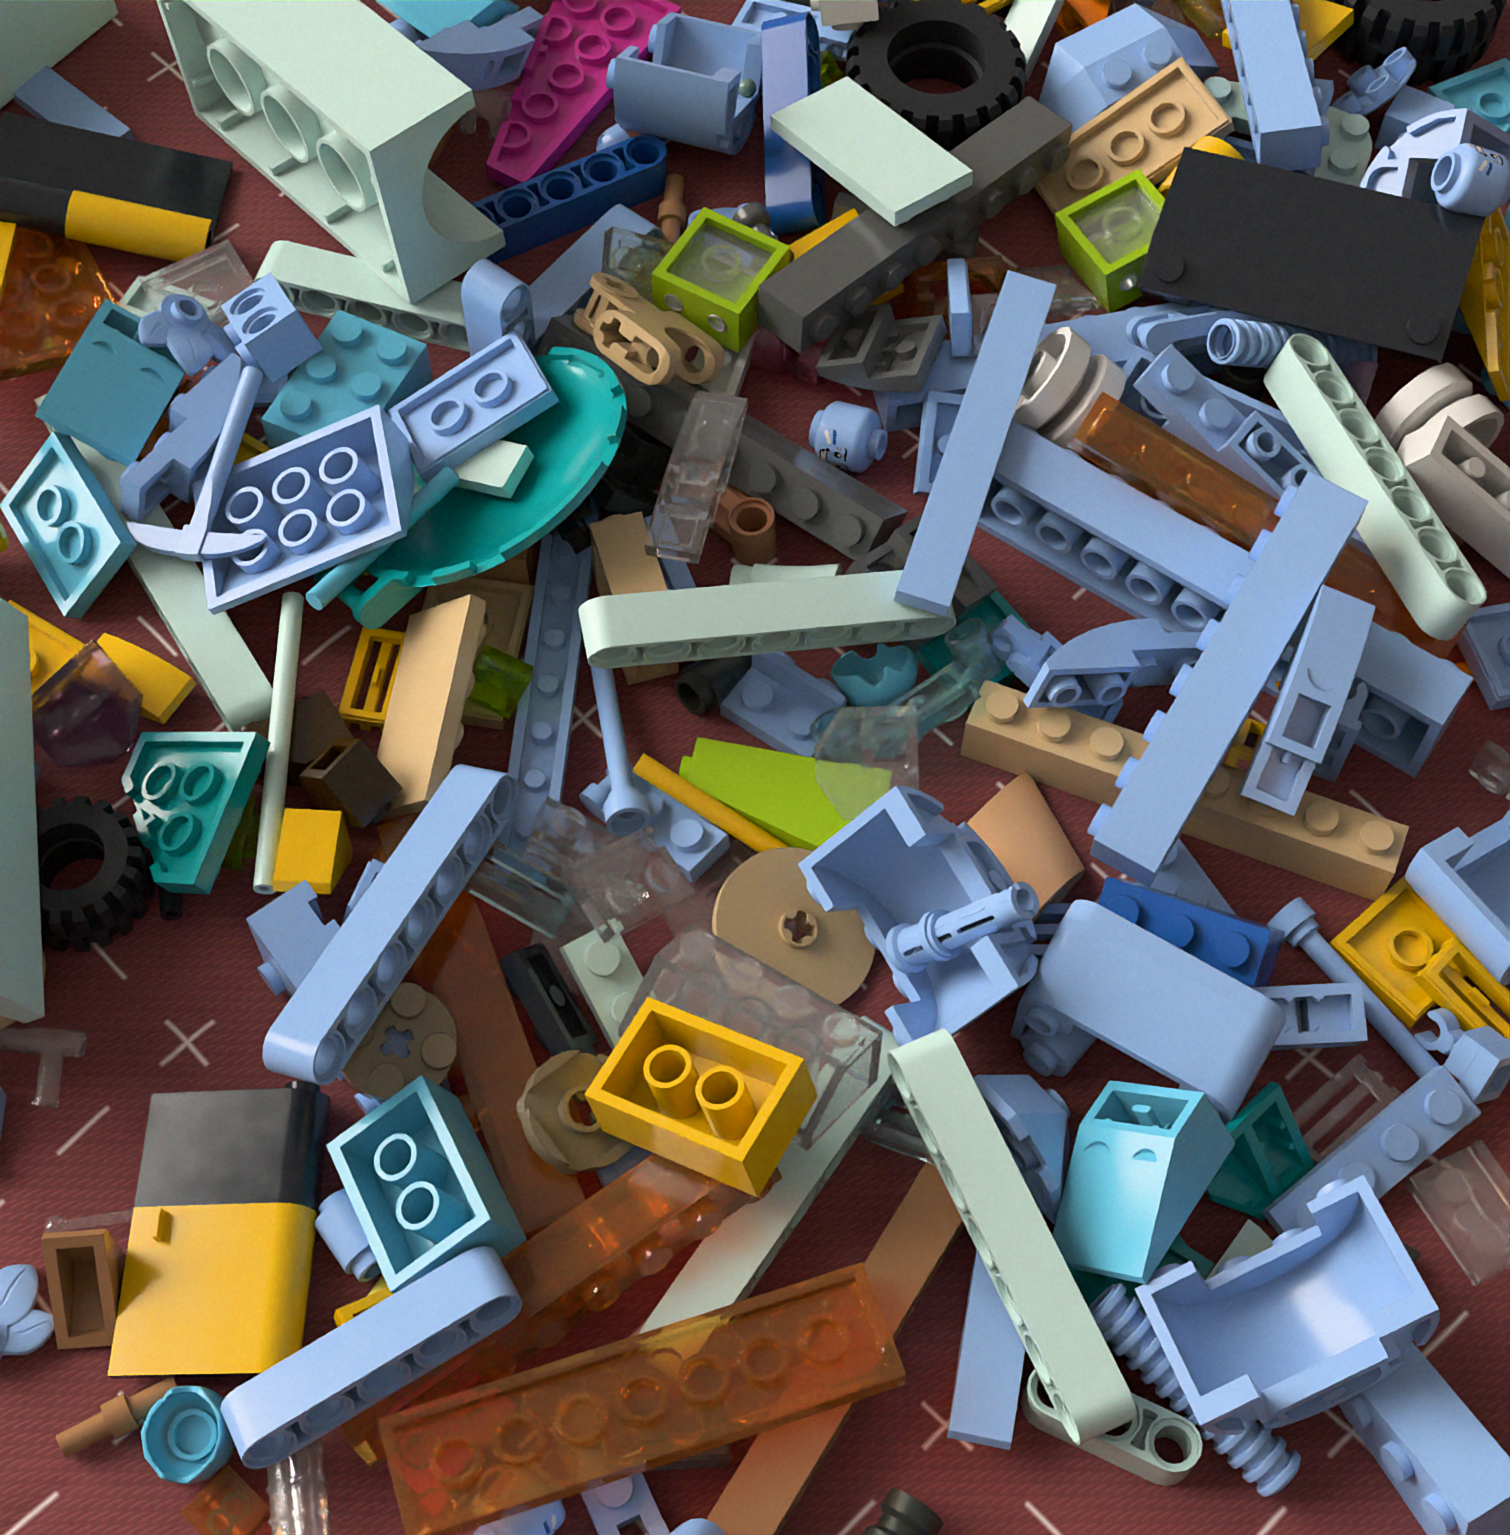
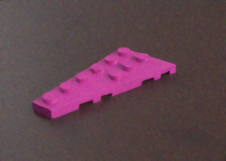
[486,0,682,188]

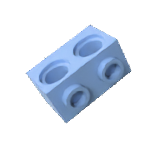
[221,272,323,383]
[1251,982,1368,1051]

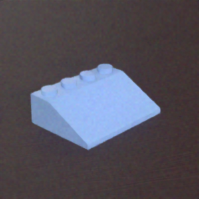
[192,404,415,615]

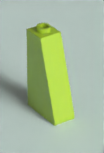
[679,737,893,851]

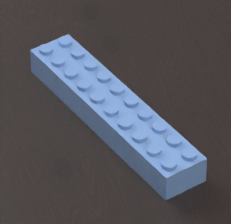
[977,420,1473,778]

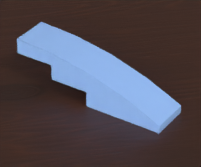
[947,1211,1043,1450]

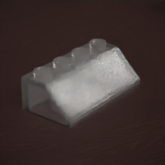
[618,922,883,1151]

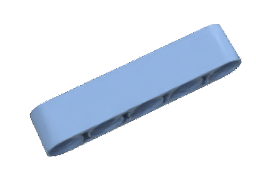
[220,1246,523,1469]

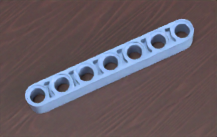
[262,764,519,1086]

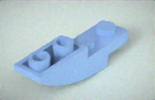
[414,6,544,92]
[1133,344,1324,512]
[120,352,241,523]
[1237,585,1376,816]
[1023,618,1203,708]

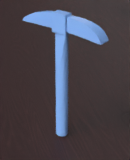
[126,366,269,562]

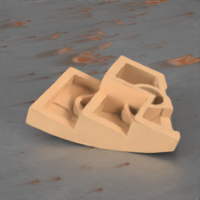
[967,771,1085,923]

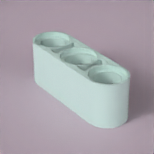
[1021,1369,1203,1486]

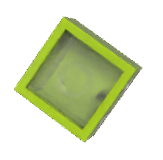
[1055,169,1165,313]
[652,207,790,353]

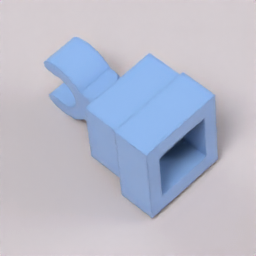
[1414,1008,1510,1105]

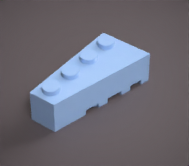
[246,879,451,1115]
[1338,1341,1510,1535]

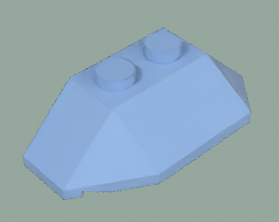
[1039,3,1219,134]

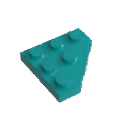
[121,732,271,894]

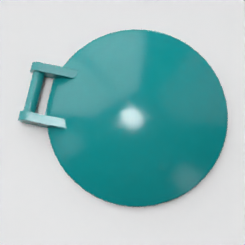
[313,347,627,629]

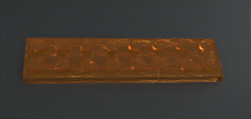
[377,1262,906,1535]

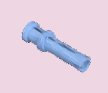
[885,882,1039,975]

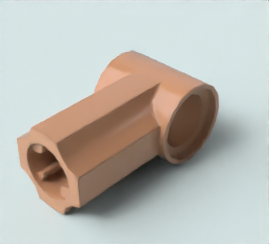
[683,470,778,566]

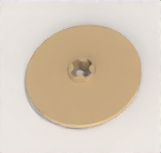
[712,847,875,1016]

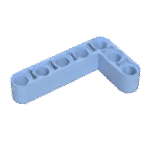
[461,204,663,357]

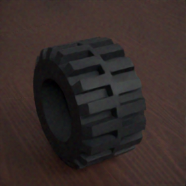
[36,796,154,953]

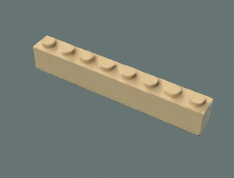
[960,679,1409,901]

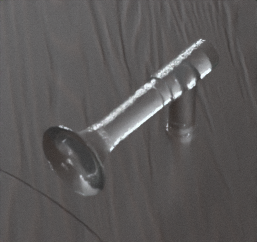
[0,1027,87,1108]

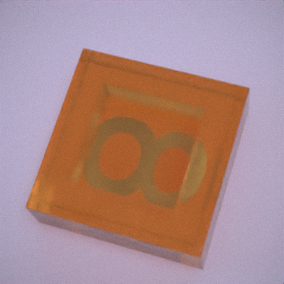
[180,1465,274,1535]

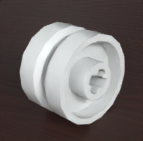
[1012,327,1127,453]
[1374,363,1504,454]

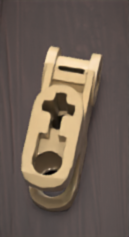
[572,272,725,385]

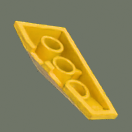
[1459,207,1510,402]

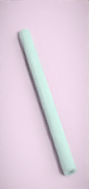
[253,592,304,894]

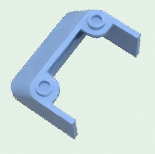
[1010,900,1287,1125]

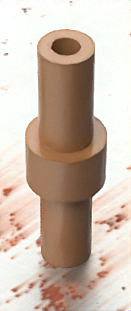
[657,174,687,258]
[56,1378,179,1458]

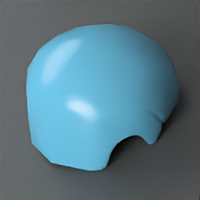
[829,643,918,712]
[141,1386,235,1484]

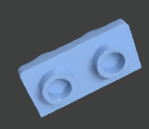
[720,652,847,758]

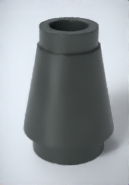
[674,655,752,715]

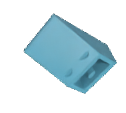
[35,299,186,467]
[1052,1080,1235,1284]

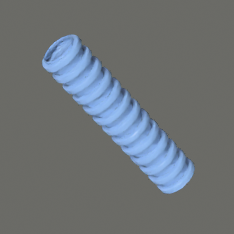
[1207,318,1378,378]
[1088,1283,1301,1497]

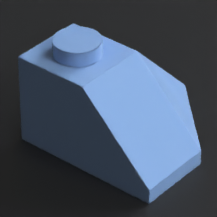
[973,1075,1070,1224]

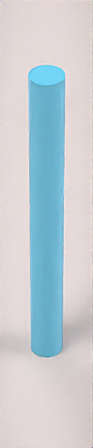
[306,467,460,610]

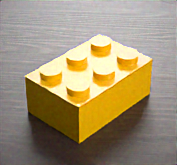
[584,997,818,1198]

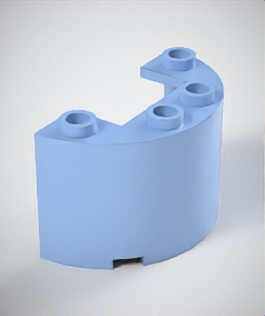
[606,12,763,155]
[1359,108,1510,335]
[798,785,1039,1046]
[1405,810,1510,985]
[1135,1175,1440,1435]

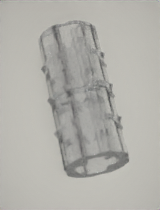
[265,1437,332,1535]

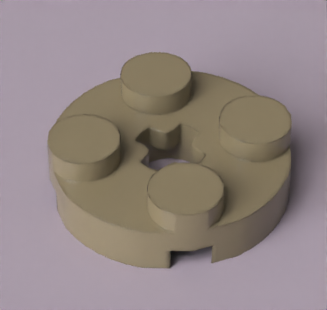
[342,982,457,1102]
[516,1050,633,1175]

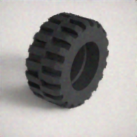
[845,0,1026,152]
[1326,0,1507,84]

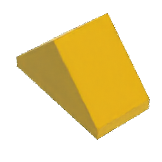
[273,808,352,894]

